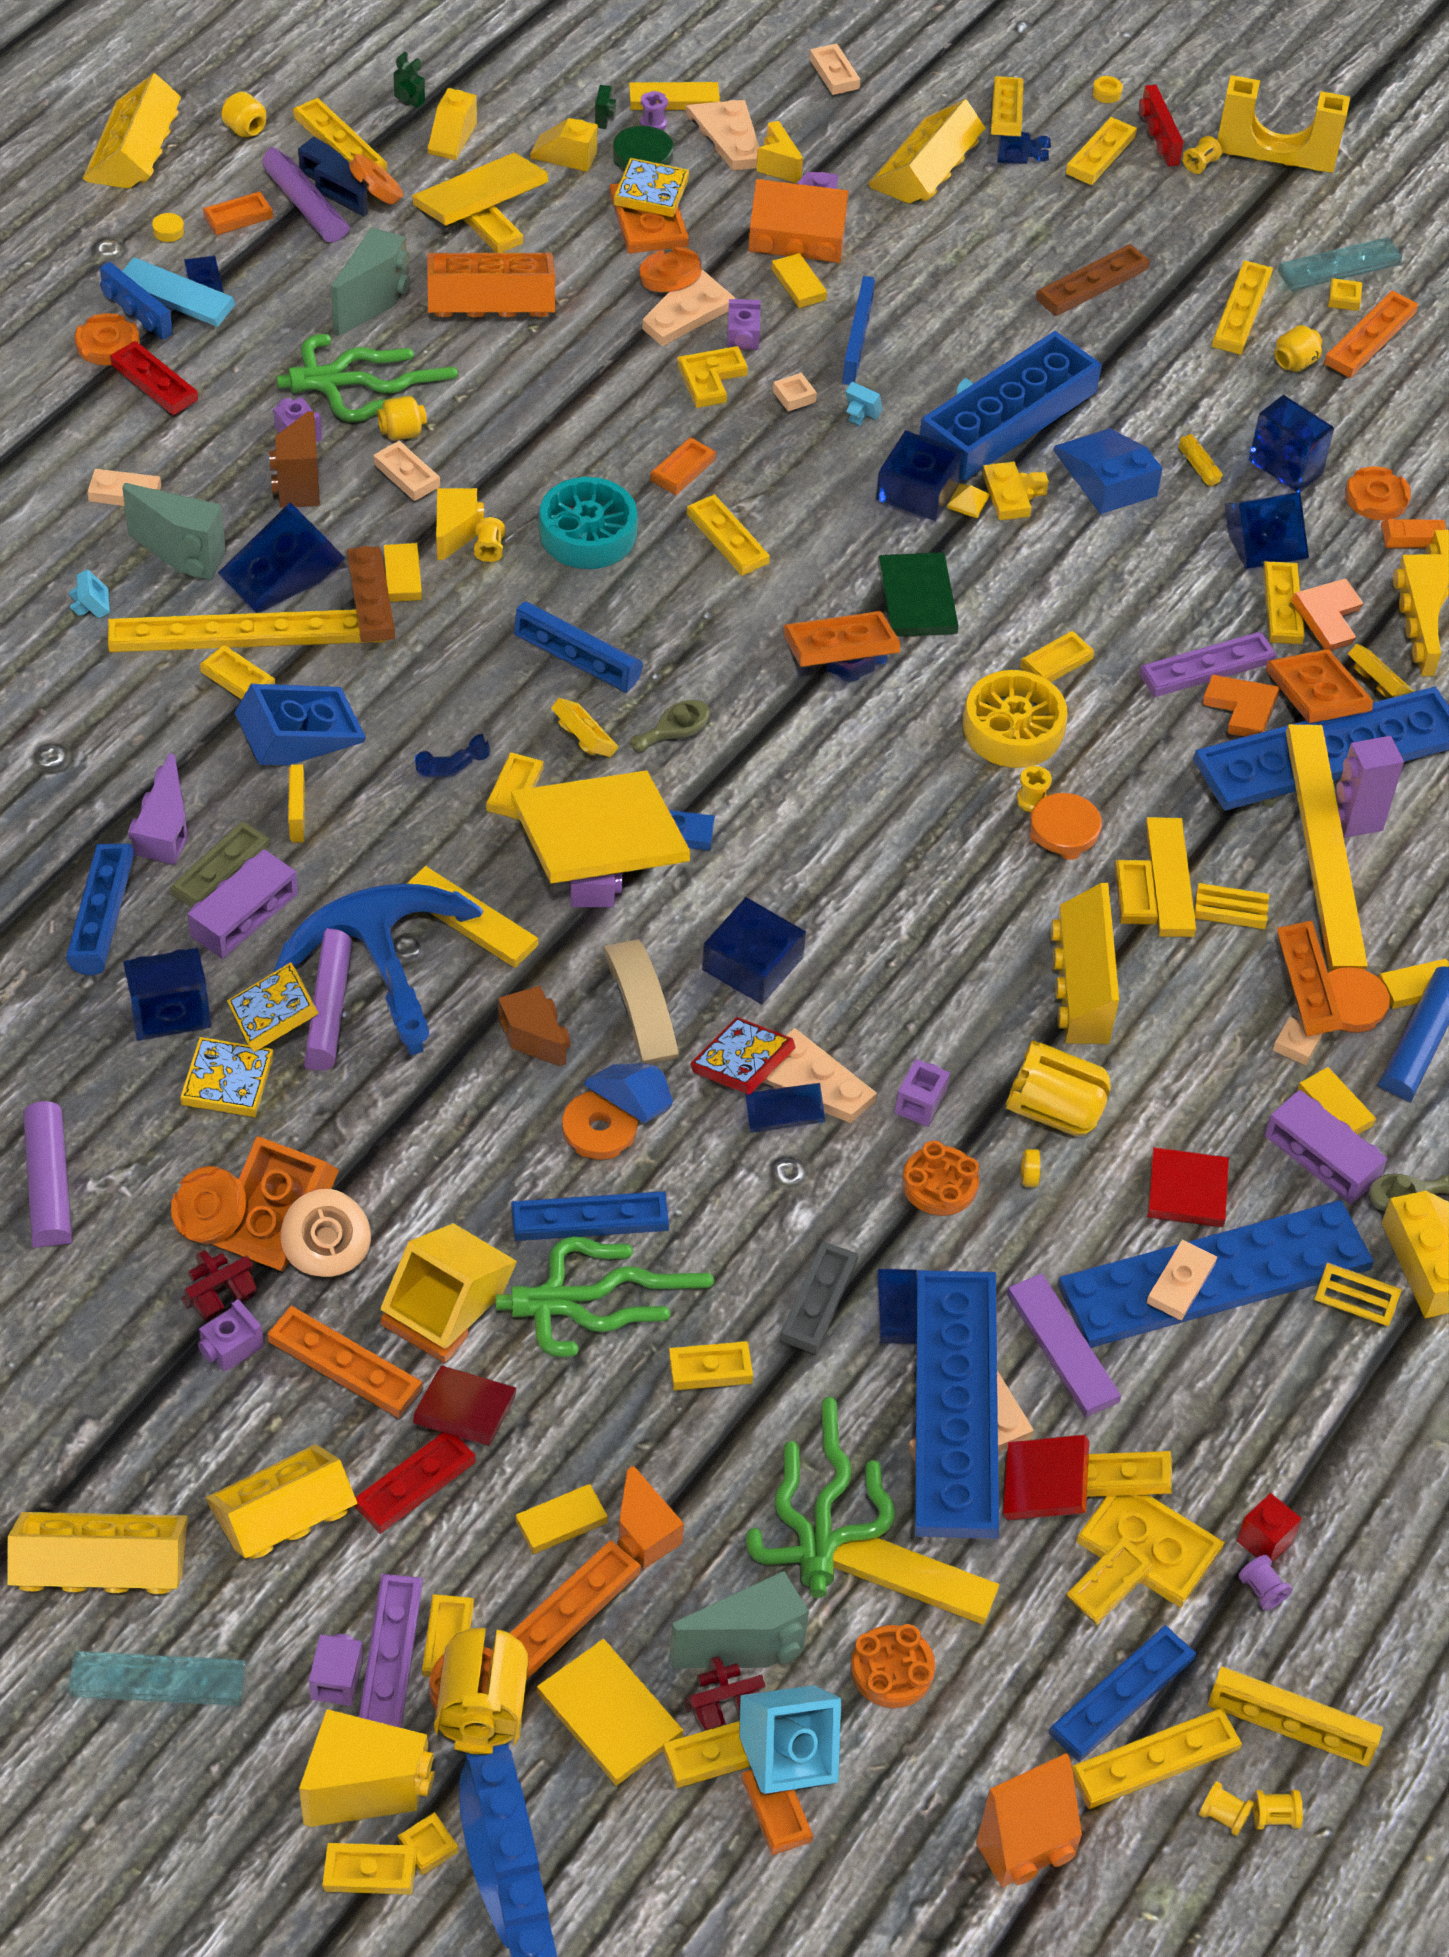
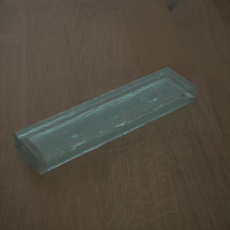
[1278,237,1402,291]
[68,1651,246,1706]

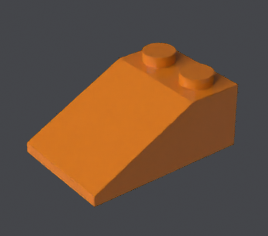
[212,1136,339,1272]
[976,1753,1082,1888]

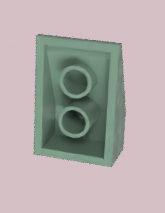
[331,227,410,336]
[122,483,226,580]
[669,1571,809,1669]

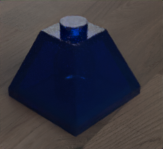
[1224,492,1309,569]

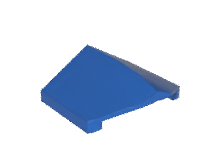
[584,1063,673,1123]

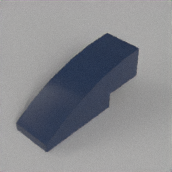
[298,136,368,217]

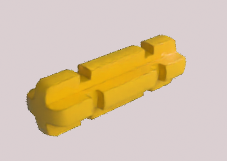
[1178,434,1223,486]

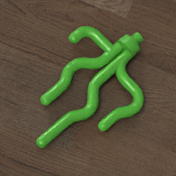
[276,334,458,423]
[496,1236,714,1357]
[746,1397,895,1598]

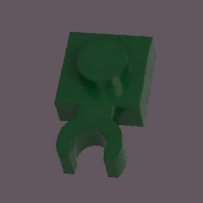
[393,52,425,108]

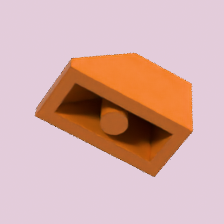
[617,1465,684,1570]

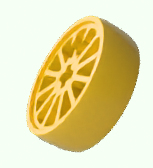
[962,670,1068,768]

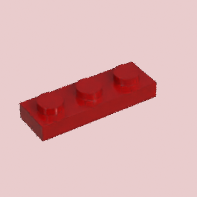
[1139,84,1184,167]
[110,341,198,415]
[354,1432,476,1534]

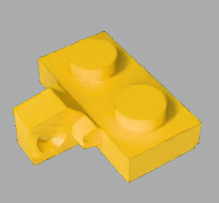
[982,462,1049,521]

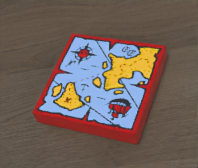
[690,1017,796,1095]

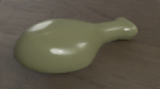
[630,700,710,753]
[1368,1173,1449,1211]

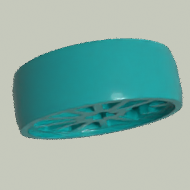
[538,477,638,569]

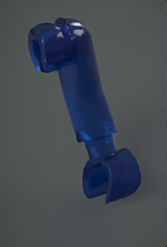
[414,734,491,777]

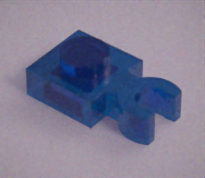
[997,132,1051,164]
[826,654,888,682]

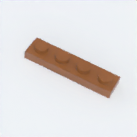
[347,546,395,642]

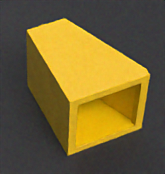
[380,1223,517,1349]
[299,1709,435,1827]

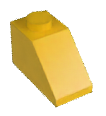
[427,88,477,161]
[530,118,598,172]
[436,488,484,560]

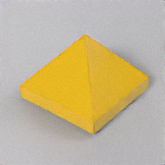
[947,484,990,518]

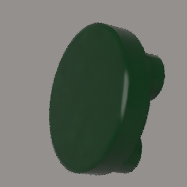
[613,125,674,169]

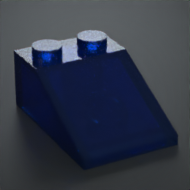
[218,502,345,613]

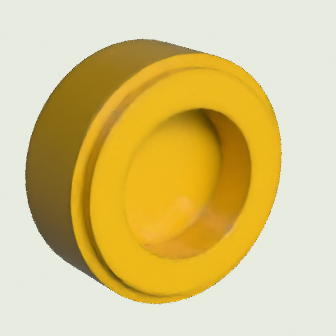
[1092,76,1123,103]
[152,213,184,242]
[1021,1149,1040,1188]

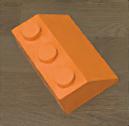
[748,179,849,263]

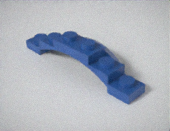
[459,1723,557,1957]

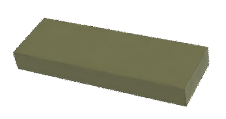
[170,821,270,908]

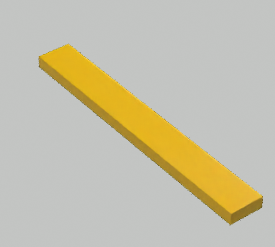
[108,610,386,652]
[1285,724,1368,972]

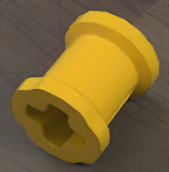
[1182,135,1222,174]
[474,517,506,562]
[1017,766,1052,812]
[1198,1781,1255,1837]
[1253,1789,1303,1830]

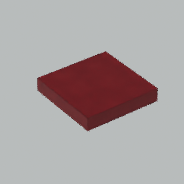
[413,1365,517,1446]

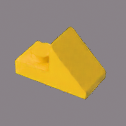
[756,121,803,183]

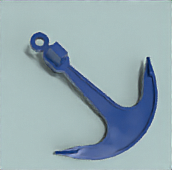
[274,884,483,1056]

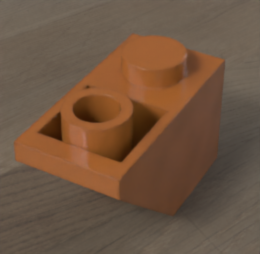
[498,986,571,1066]

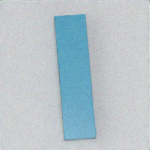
[122,257,236,327]

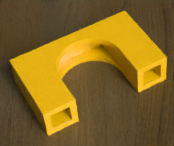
[1217,75,1350,173]

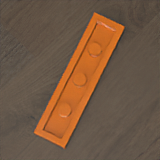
[1324,290,1418,378]
[1277,920,1343,1037]
[267,1305,422,1419]
[510,1540,641,1680]

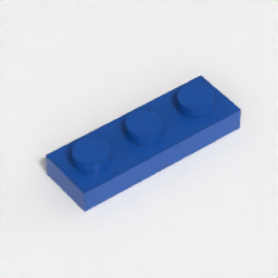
[100,262,172,340]

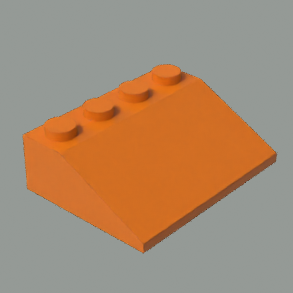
[427,253,555,317]

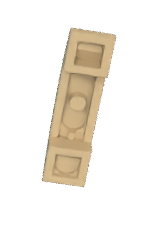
[603,939,679,1064]

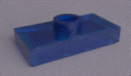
[184,256,224,293]
[745,1083,826,1133]
[877,1269,917,1344]

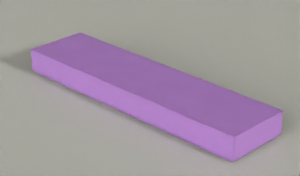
[1139,631,1277,698]
[1007,1273,1121,1418]
[359,1574,423,1728]

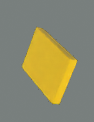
[1076,1495,1225,1608]
[537,1638,683,1786]

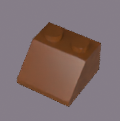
[269,411,320,508]

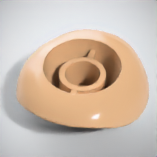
[281,1189,371,1277]

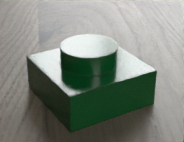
[595,85,616,129]

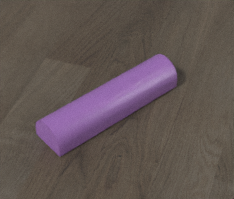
[262,147,350,242]
[304,928,352,1071]
[23,1101,73,1248]

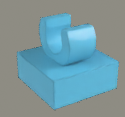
[846,382,883,426]
[69,569,110,618]

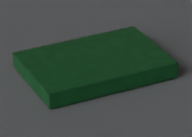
[878,552,959,637]

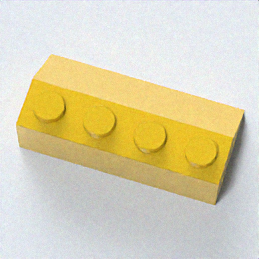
[83,73,181,189]
[868,99,986,204]
[1050,883,1119,1044]
[7,1512,188,1594]

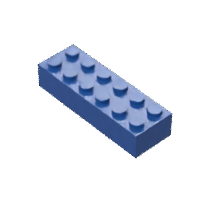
[918,331,1102,481]

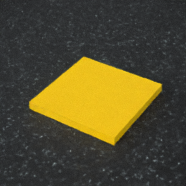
[511,770,690,883]

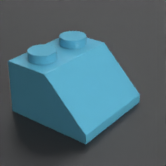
[740,1685,841,1794]

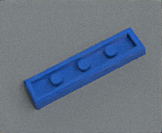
[842,276,875,385]
[511,1191,669,1241]
[1049,1625,1196,1763]

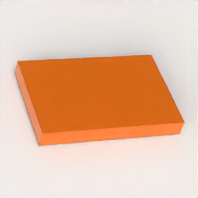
[609,183,689,254]
[783,611,900,667]
[1266,649,1373,723]

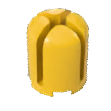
[1005,1040,1112,1136]
[434,1627,528,1755]

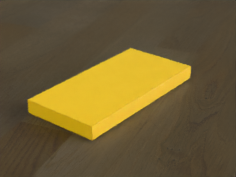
[412,152,549,226]

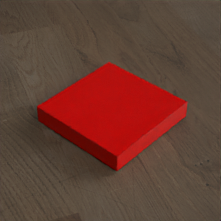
[1147,1147,1229,1227]
[1003,1434,1090,1520]

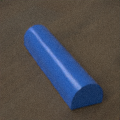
[514,601,643,693]
[66,844,135,975]
[1377,966,1449,1103]

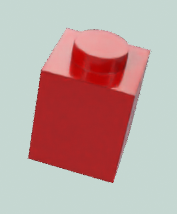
[1236,1492,1302,1563]

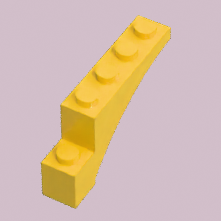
[1393,530,1449,677]

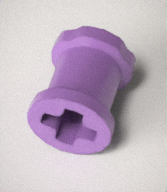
[640,91,668,130]
[1238,1555,1293,1611]

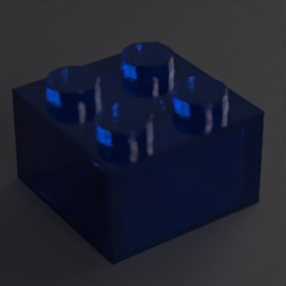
[1248,394,1335,493]
[876,430,965,521]
[702,897,806,1005]
[123,948,211,1041]

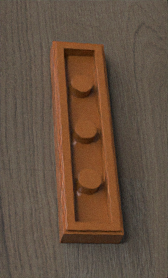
[1036,244,1150,316]

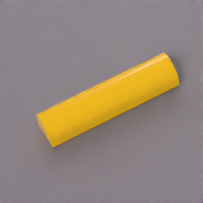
[1207,1666,1383,1767]

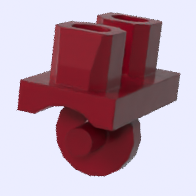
[181,1250,257,1321]
[683,1656,766,1732]

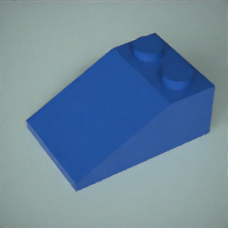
[1053,428,1163,515]
[235,684,366,765]

